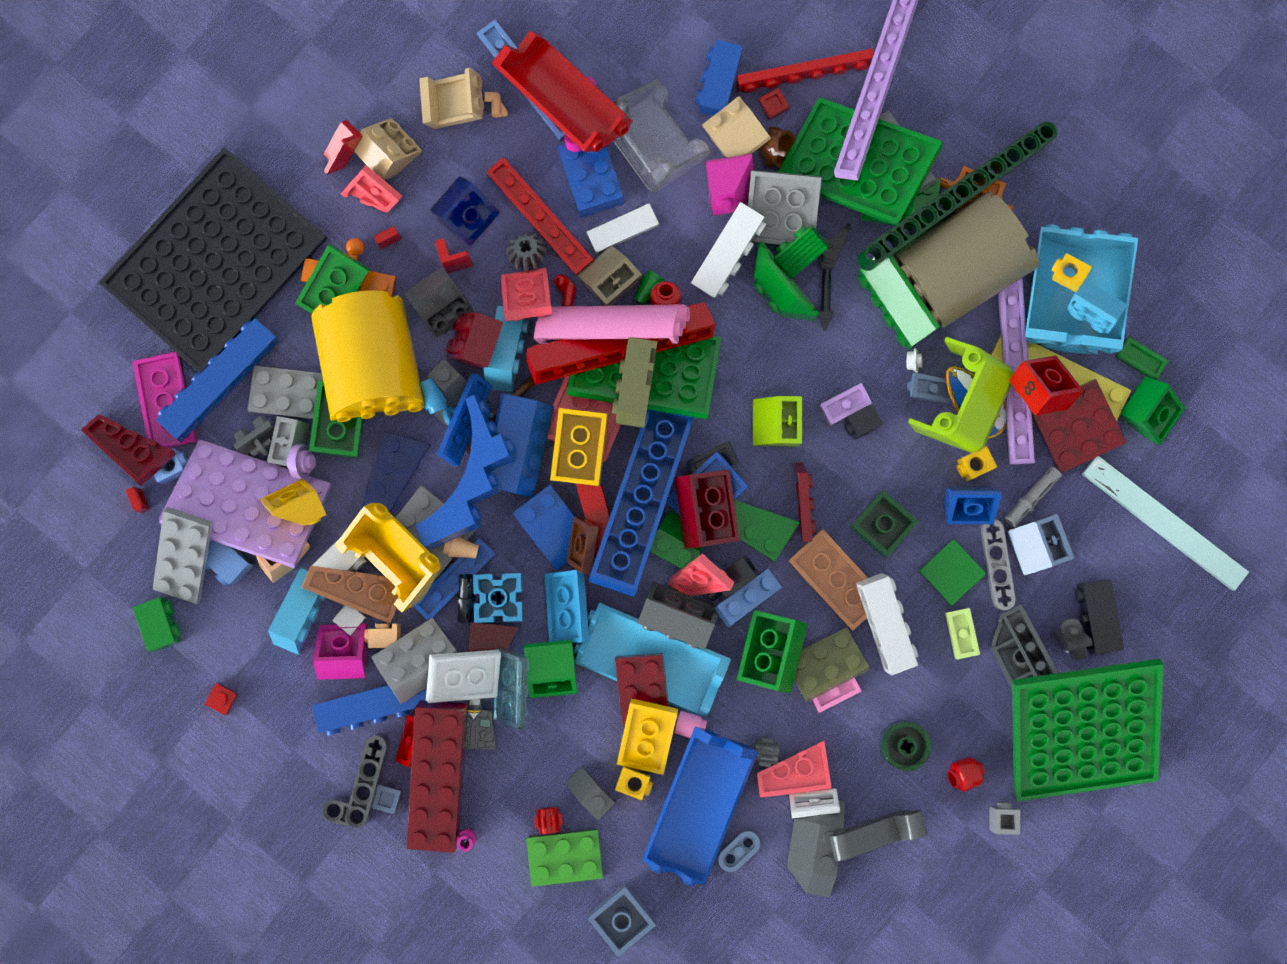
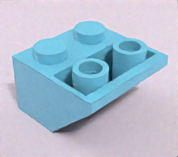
[1067,280,1127,334]

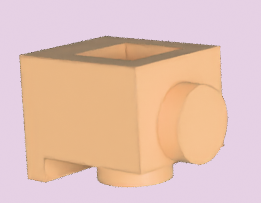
[364,624,401,648]

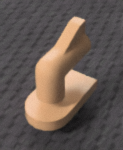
[481,91,508,118]

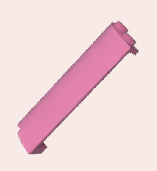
[534,304,690,344]

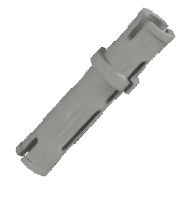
[1004,466,1062,528]

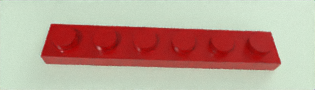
[736,48,874,93]
[486,157,594,276]

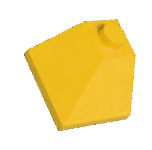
[260,479,326,526]

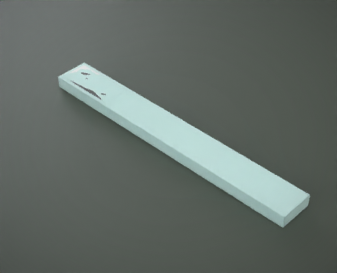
[1082,456,1249,591]

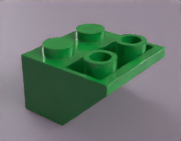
[524,640,578,698]

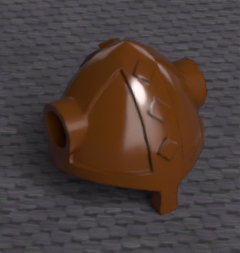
[758,127,796,168]

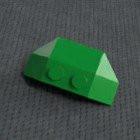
[753,241,820,321]

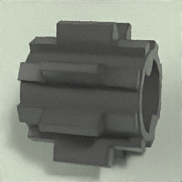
[754,737,779,767]

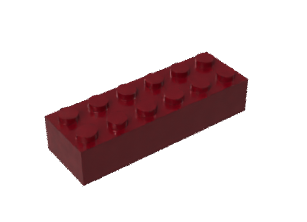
[407,700,468,853]

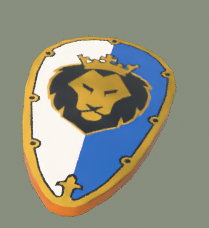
[946,366,1007,438]

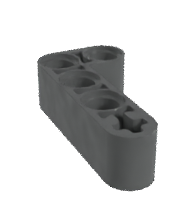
[322,734,390,828]
[829,810,928,861]

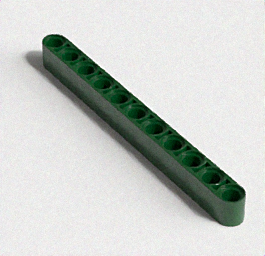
[857,121,1058,271]

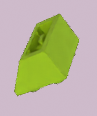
[753,396,802,447]

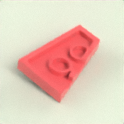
[668,554,734,596]
[756,741,832,798]

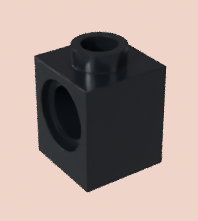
[844,404,883,440]

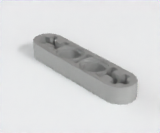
[980,519,1016,610]

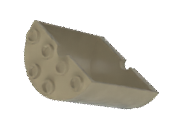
[893,191,1039,328]

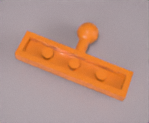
[301,238,397,297]

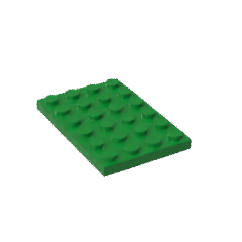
[778,97,944,226]
[567,336,721,420]

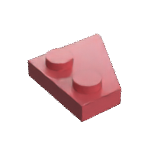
[341,165,402,213]

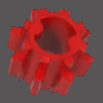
[534,807,563,834]

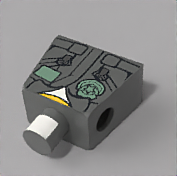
[465,699,498,749]

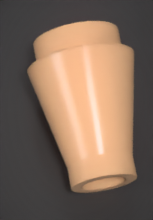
[443,537,479,559]

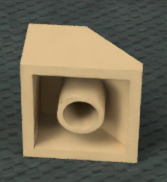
[702,96,771,158]

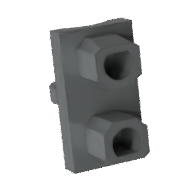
[233,416,275,457]
[1054,617,1092,660]

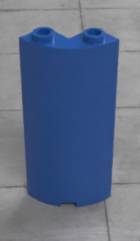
[642,726,758,886]

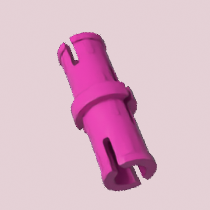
[457,828,476,852]

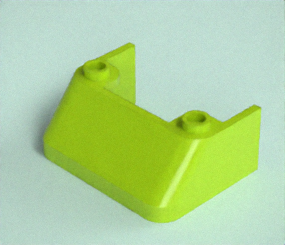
[908,337,1014,453]

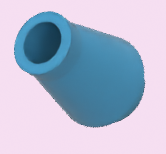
[420,378,448,415]

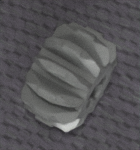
[506,231,546,272]

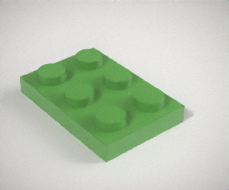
[526,829,603,887]

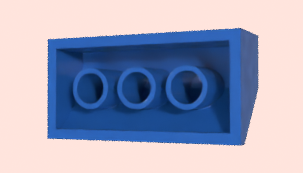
[490,393,554,498]

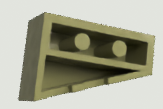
[612,337,657,428]

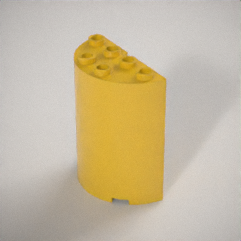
[311,290,425,422]

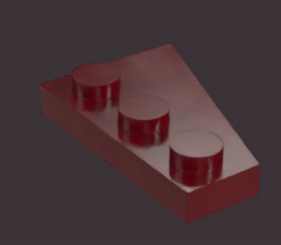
[793,462,816,542]

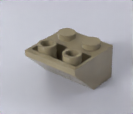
[577,245,642,306]

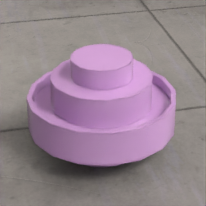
[287,444,316,479]

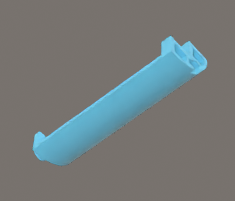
[574,602,731,719]

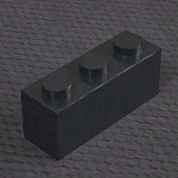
[1075,579,1124,655]

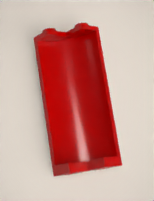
[492,30,633,152]

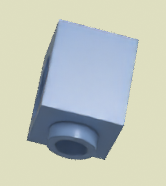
[154,449,188,484]

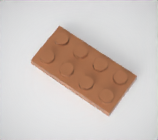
[788,529,868,631]

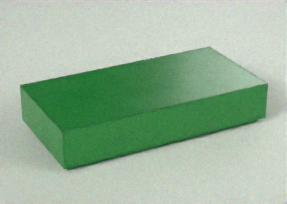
[1115,337,1169,380]

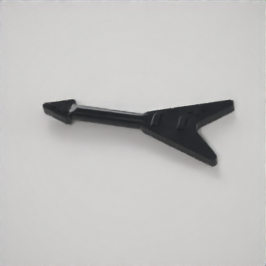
[816,223,851,331]

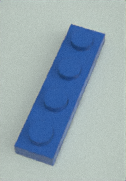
[437,373,492,467]
[414,538,497,620]

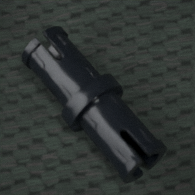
[456,574,475,623]

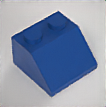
[943,487,1002,524]

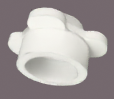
[907,348,923,373]

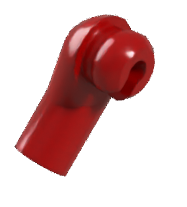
[554,274,576,306]

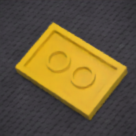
[617,699,678,775]

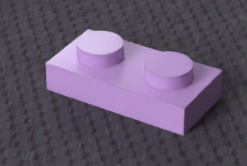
[819,383,872,426]

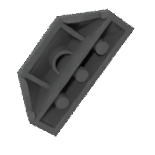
[991,604,1059,688]
[787,799,845,897]

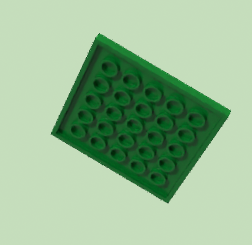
[1012,659,1164,802]

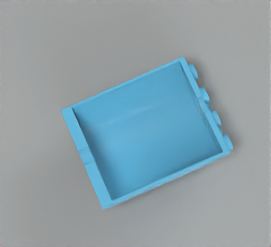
[1025,225,1138,354]

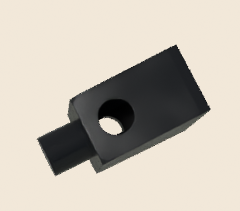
[707,555,760,601]

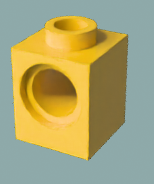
[1051,253,1092,292]
[957,446,997,481]
[615,766,653,800]

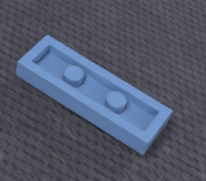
[714,569,782,627]

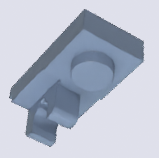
[906,373,953,405]

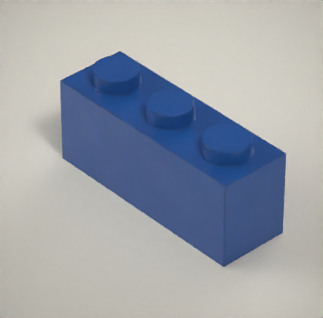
[695,39,743,116]

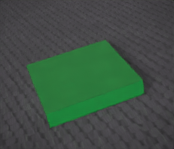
[919,539,986,606]

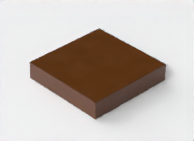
[566,516,599,574]

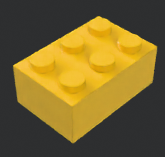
[550,408,608,486]

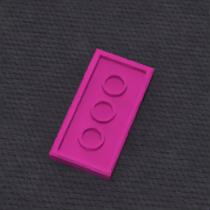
[132,352,197,448]

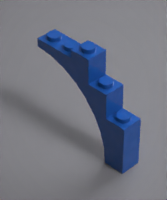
[415,395,516,550]

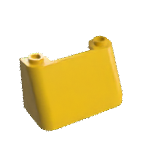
[335,503,440,612]

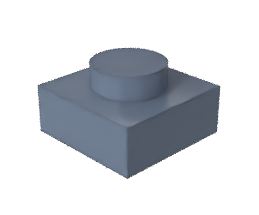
[372,784,402,814]

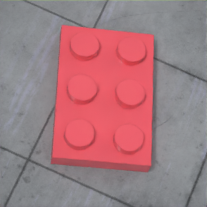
[501,268,552,321]

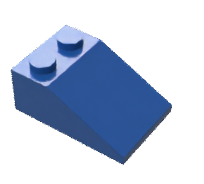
[513,485,574,571]

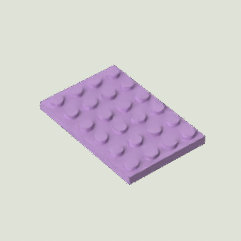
[159,439,332,568]

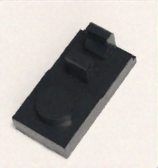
[687,441,739,473]

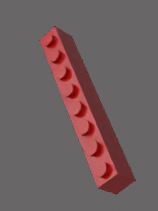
[527,302,715,385]

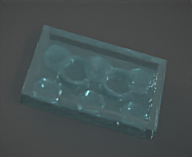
[494,648,529,730]

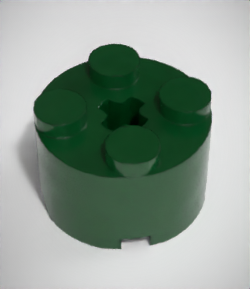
[879,720,932,771]

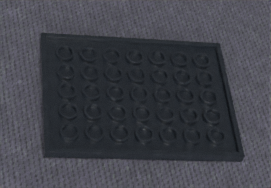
[99,147,328,372]

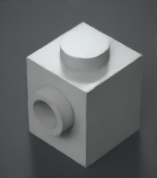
[989,802,1020,835]

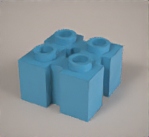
[473,573,525,623]

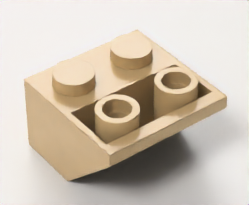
[354,118,422,180]

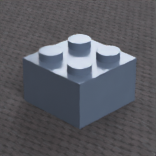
[587,882,656,957]

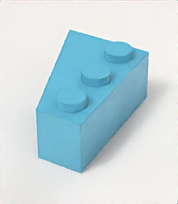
[484,306,529,393]
[268,568,326,655]

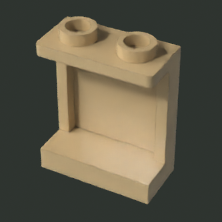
[420,68,484,129]

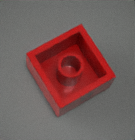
[1009,355,1084,416]

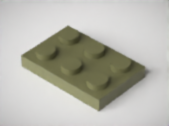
[794,627,870,702]

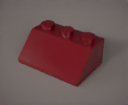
[674,470,740,549]

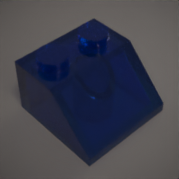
[430,176,500,247]

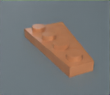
[301,565,398,623]

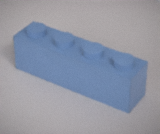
[206,540,255,586]

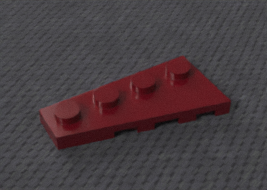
[81,414,176,487]

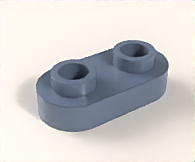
[718,830,760,872]

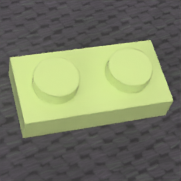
[945,608,980,659]

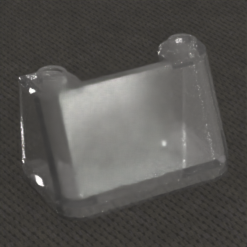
[614,79,711,192]

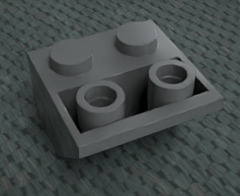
[404,267,474,338]

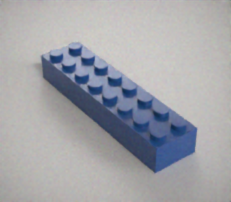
[589,409,694,597]

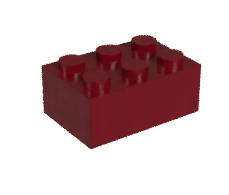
[446,312,503,368]

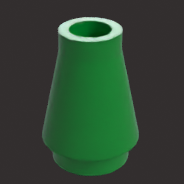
[634,270,665,305]

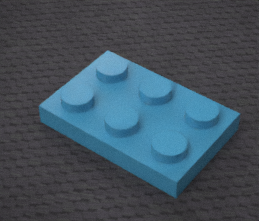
[544,570,589,643]

